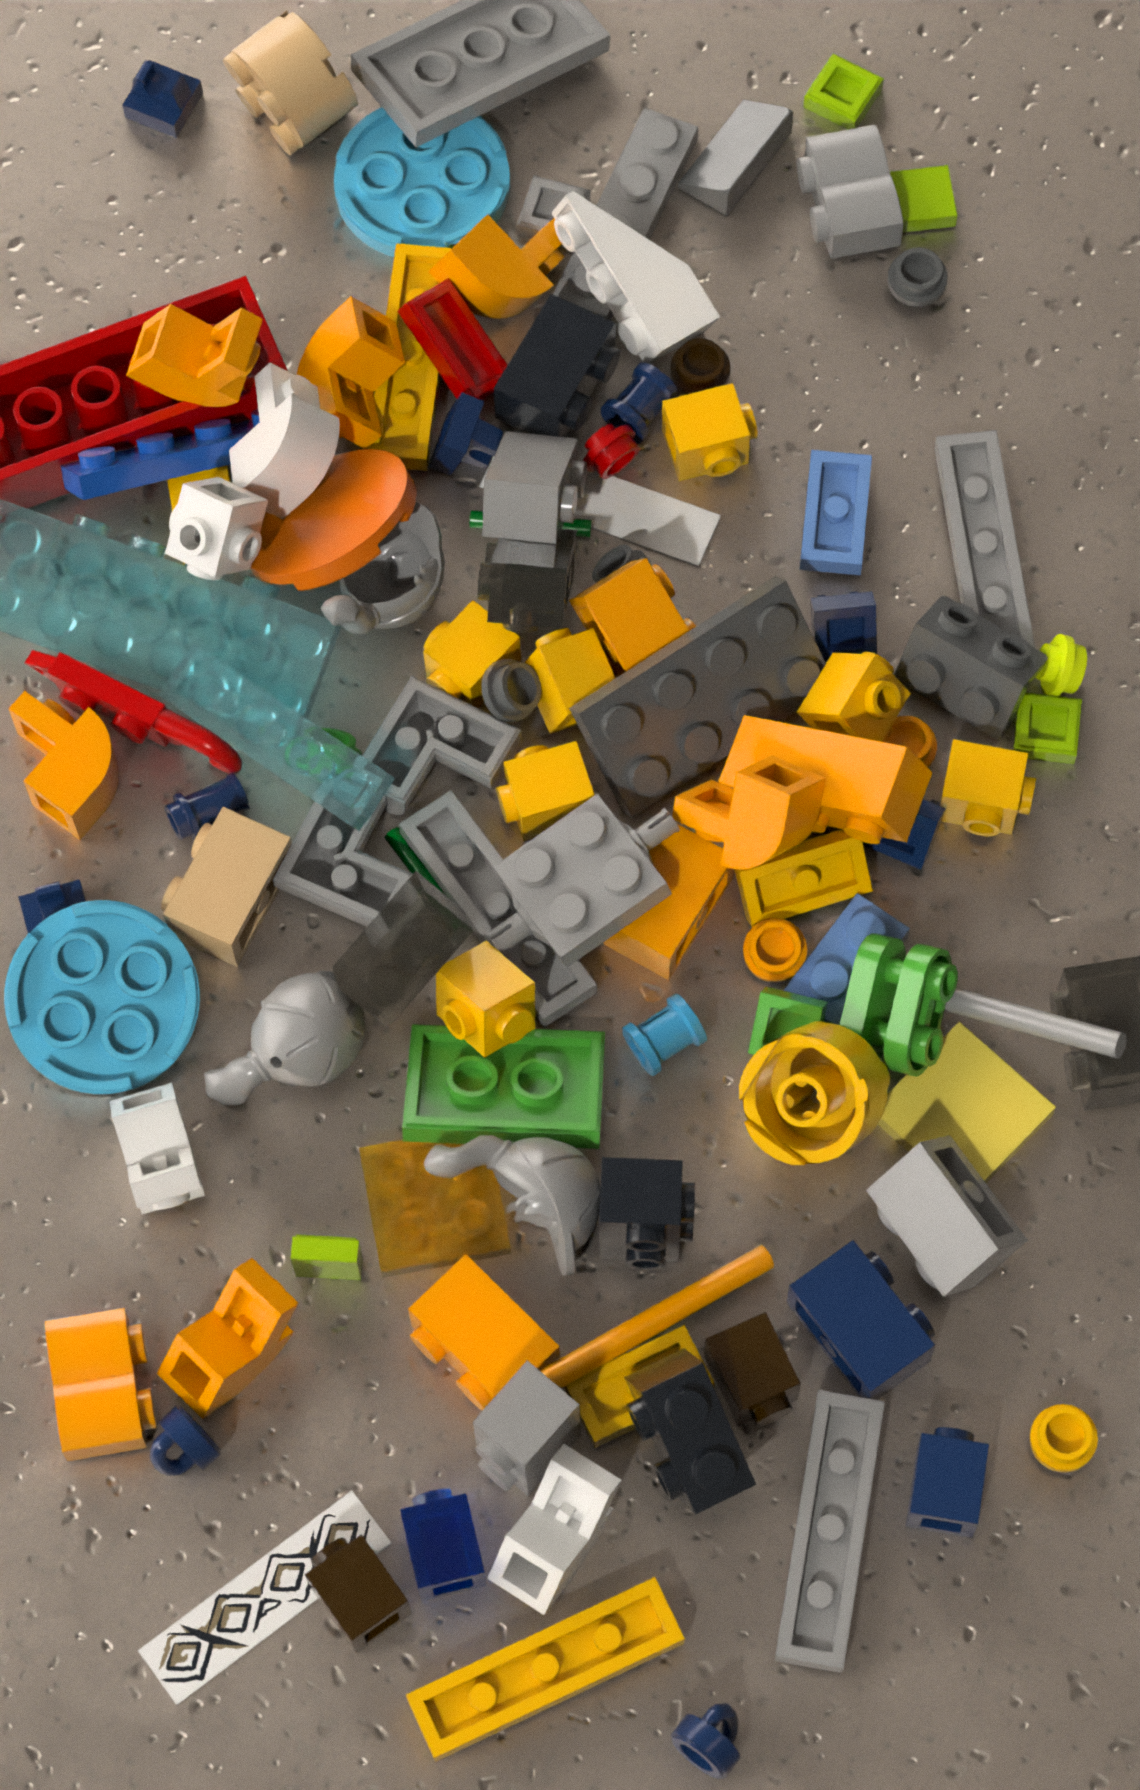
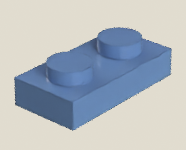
[799,450,872,576]
[784,893,910,1025]

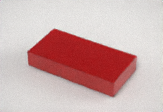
[397,278,508,401]

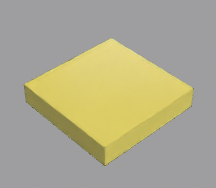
[878,1021,1056,1184]

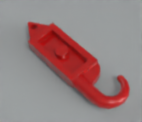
[24,650,242,774]

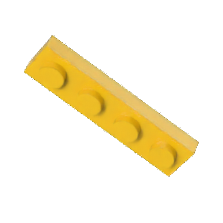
[367,243,452,471]
[406,1577,685,1762]

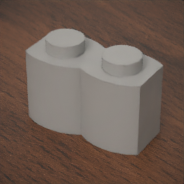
[797,125,903,259]

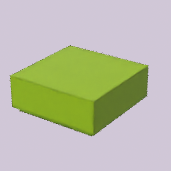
[803,54,884,130]
[889,165,957,233]
[1013,693,1082,764]
[290,1234,363,1281]

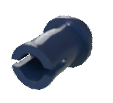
[164,773,250,840]

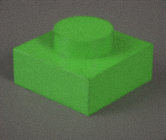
[748,986,828,1055]

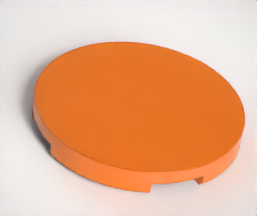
[250,449,417,591]

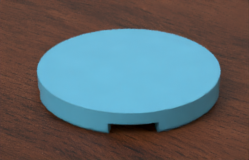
[334,107,510,257]
[4,900,200,1095]

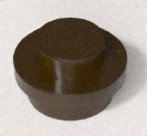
[670,338,731,395]

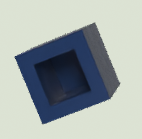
[905,1427,989,1538]

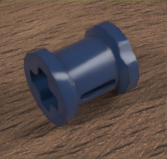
[600,362,680,444]

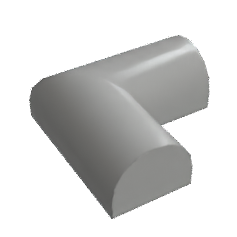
[349,676,522,815]
[273,773,417,937]

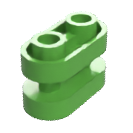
[839,933,958,1076]

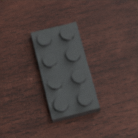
[569,576,826,818]

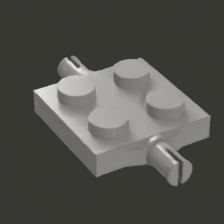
[485,793,680,968]

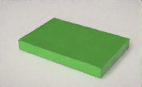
[402,1024,605,1149]

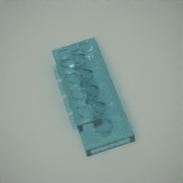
[0,499,342,741]

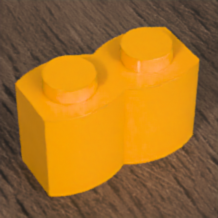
[45,1308,157,1462]

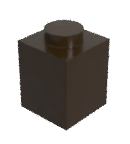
[704,1312,801,1427]
[305,1534,412,1653]

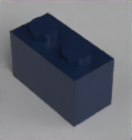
[787,1240,935,1400]

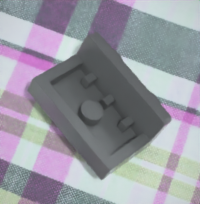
[894,596,1048,741]

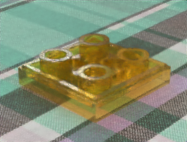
[359,1140,511,1278]

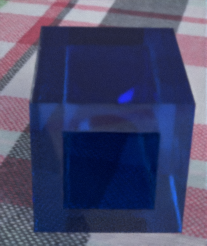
[400,1489,487,1602]

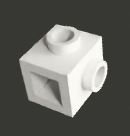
[165,477,268,580]

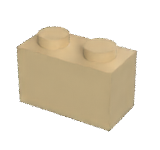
[161,807,292,967]

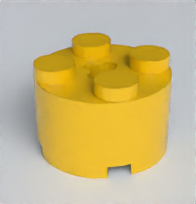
[739,1021,890,1165]

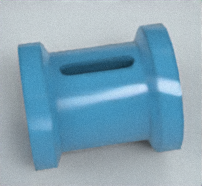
[622,993,707,1076]

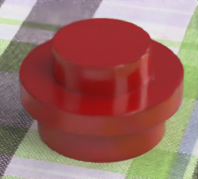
[583,424,640,480]

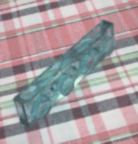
[158,643,395,831]

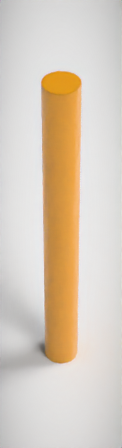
[539,1245,774,1388]

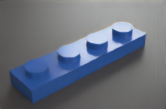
[60,409,260,500]

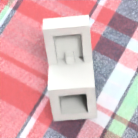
[229,363,340,519]
[109,1083,205,1215]
[487,1444,622,1615]

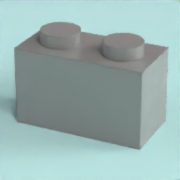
[482,431,587,544]
[866,1135,1028,1297]
[473,1360,581,1496]

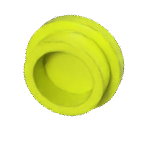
[1035,634,1087,696]

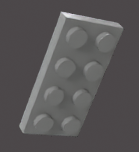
[351,0,611,147]

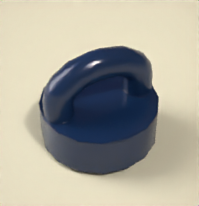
[150,1406,221,1476]
[671,1703,741,1779]

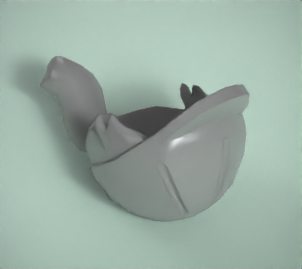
[321,502,445,634]
[204,971,365,1106]
[424,1135,601,1276]

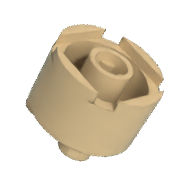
[222,10,358,155]

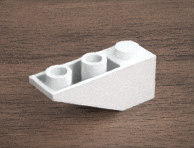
[552,191,720,364]

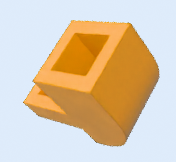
[428,214,565,319]
[297,296,405,449]
[126,304,263,407]
[8,691,119,840]
[672,756,825,870]
[157,1258,299,1419]

